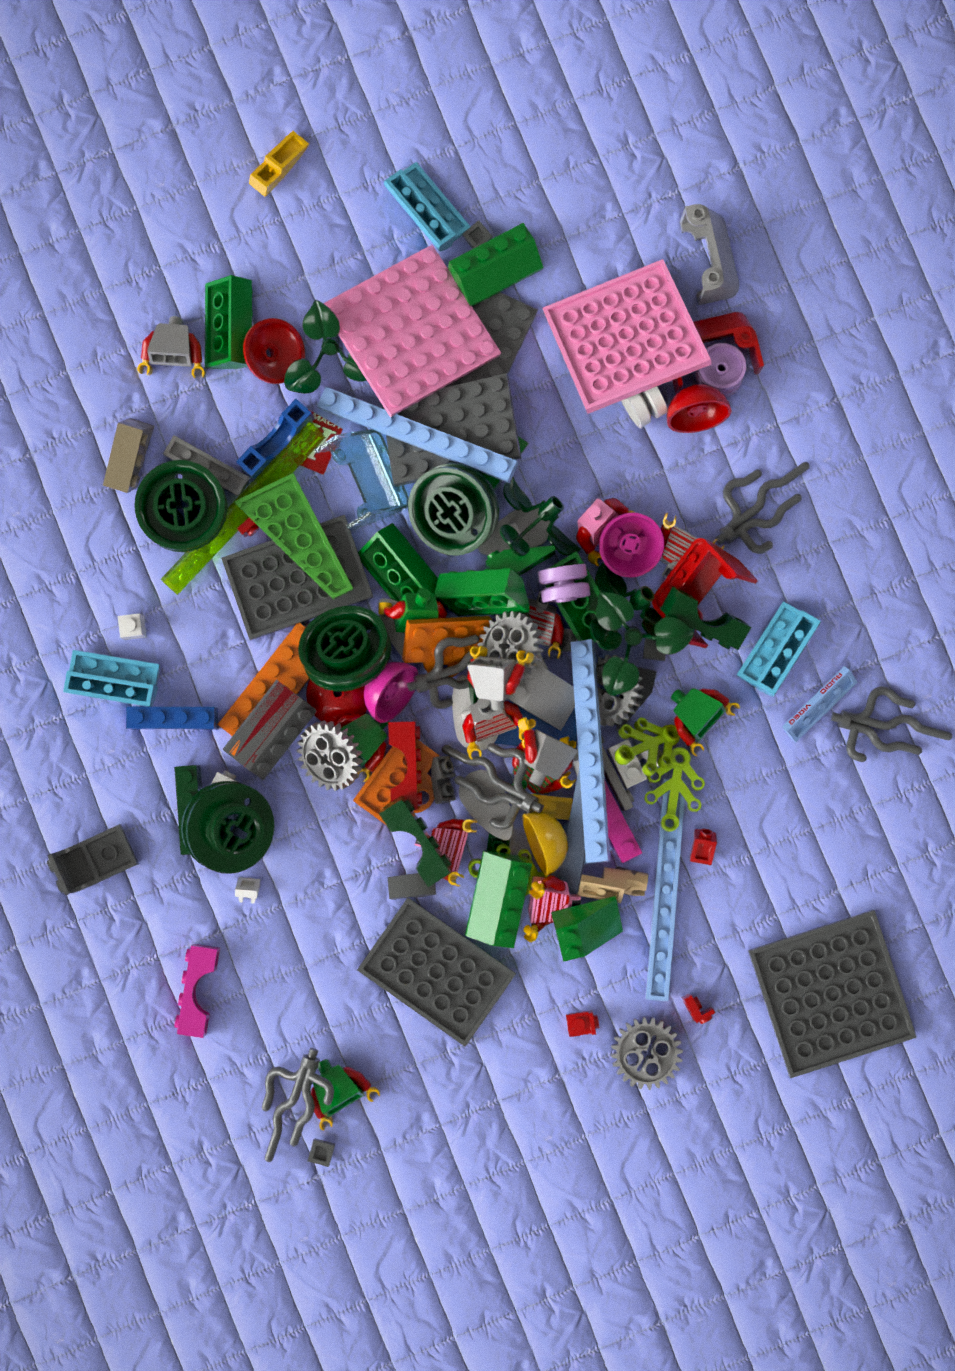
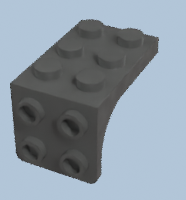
[47,824,139,895]

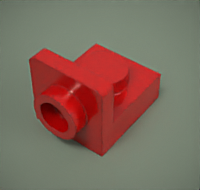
[237,518,260,538]
[689,828,717,865]
[681,993,716,1024]
[566,1010,599,1037]

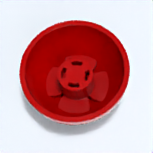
[667,384,732,433]

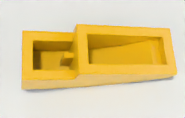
[249,131,309,197]

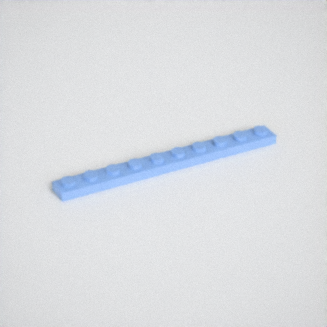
[317,387,519,483]
[571,639,610,863]
[646,779,686,1001]

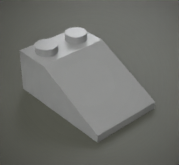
[507,662,575,731]

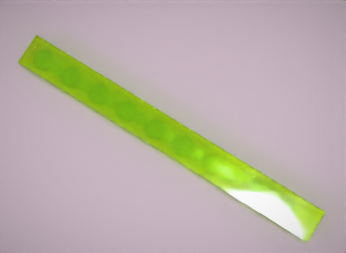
[160,421,326,595]

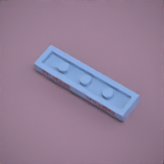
[782,666,858,743]

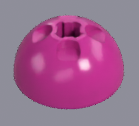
[599,512,664,578]
[364,662,418,723]

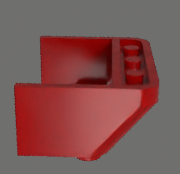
[672,312,764,393]
[652,538,758,648]

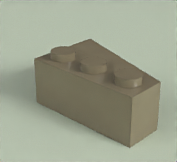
[103,418,154,493]

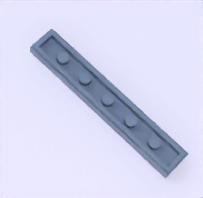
[558,770,586,894]

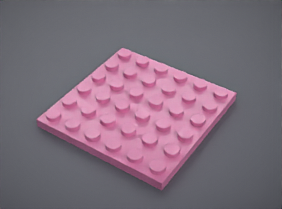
[324,245,501,417]
[542,259,712,414]

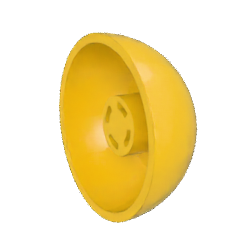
[522,812,568,876]

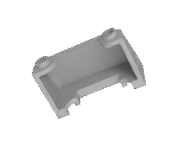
[680,204,739,305]

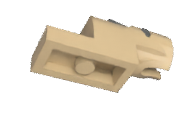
[577,866,648,903]

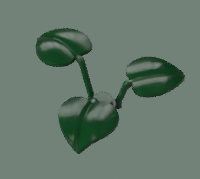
[284,300,367,394]
[500,477,582,556]
[589,562,662,651]
[596,592,694,696]

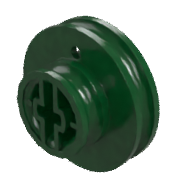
[134,460,228,552]
[408,463,499,556]
[298,606,391,691]
[181,781,274,874]

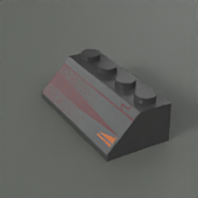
[222,680,317,780]

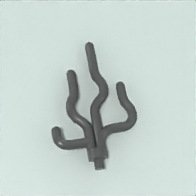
[715,462,810,554]
[407,635,479,709]
[831,686,952,762]
[442,743,544,830]
[262,1048,334,1162]

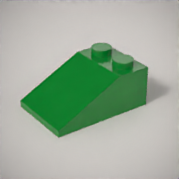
[485,545,556,576]
[551,896,623,962]

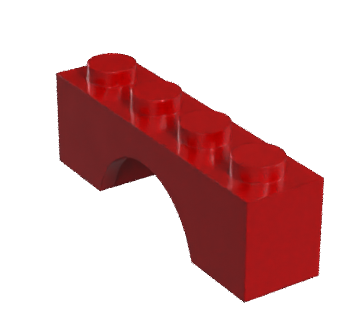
[388,721,422,810]

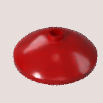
[243,318,305,384]
[306,679,368,723]

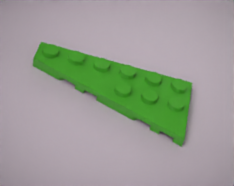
[234,473,353,600]

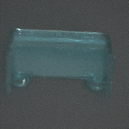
[314,429,409,529]

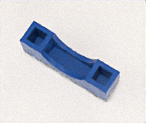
[236,399,315,482]
[126,707,218,730]

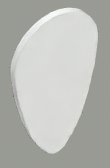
[452,675,498,751]

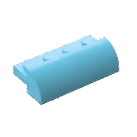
[384,162,471,251]
[737,601,821,697]
[63,650,160,707]

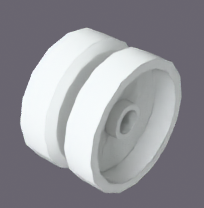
[621,386,667,428]

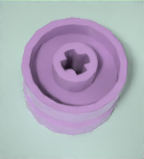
[695,343,746,398]
[538,564,591,603]

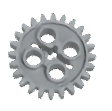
[477,611,544,681]
[596,655,644,727]
[297,720,363,791]
[611,1017,683,1090]

